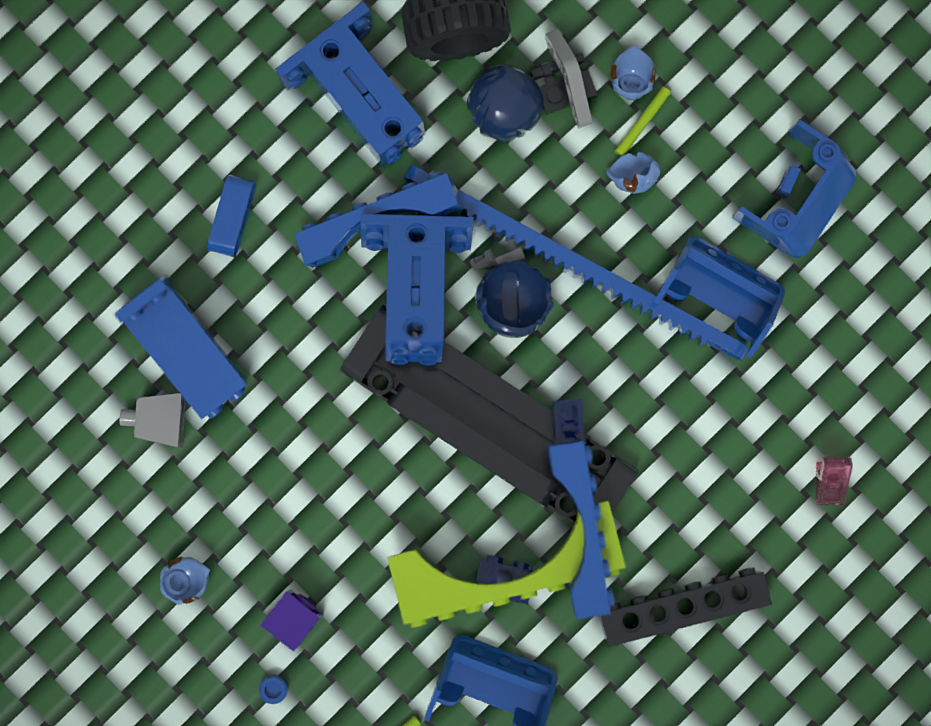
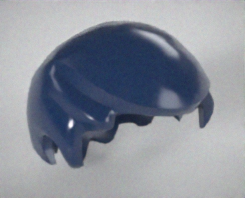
[467,64,544,143]
[475,260,554,338]

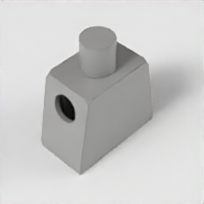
[120,393,186,448]

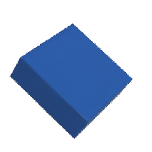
[776,165,801,198]

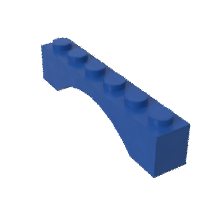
[294,172,464,268]
[547,440,614,619]

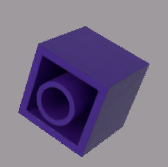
[260,589,323,652]

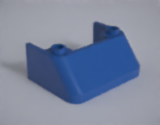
[732,119,857,258]
[654,237,785,358]
[424,635,558,726]

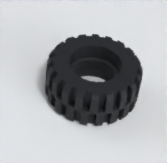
[401,0,511,61]

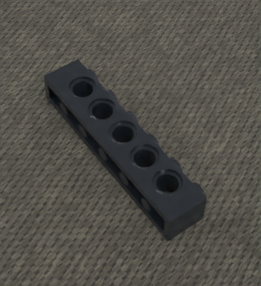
[599,567,772,647]

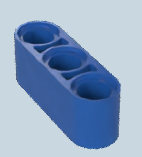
[207,175,256,257]

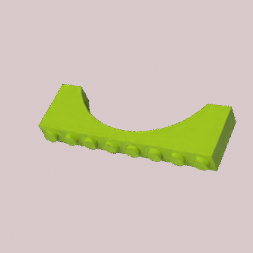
[387,501,626,628]

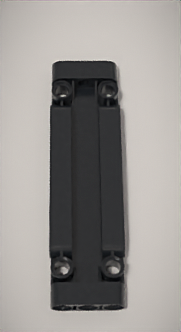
[339,305,639,524]

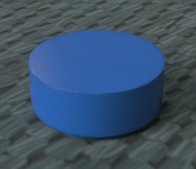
[259,675,288,704]

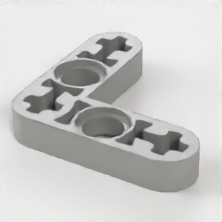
[545,29,592,128]

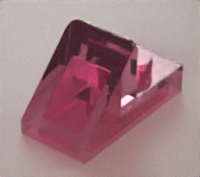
[815,457,853,505]

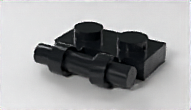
[531,52,598,115]

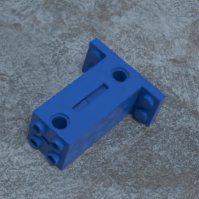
[275,2,425,166]
[361,214,473,365]
[114,274,247,420]

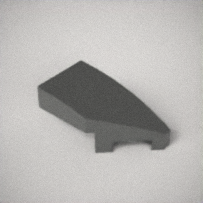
[469,247,525,269]

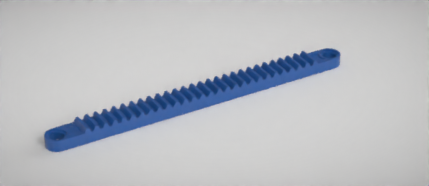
[404,165,749,361]

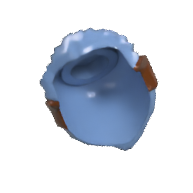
[610,45,656,101]
[606,151,660,194]
[159,556,210,605]

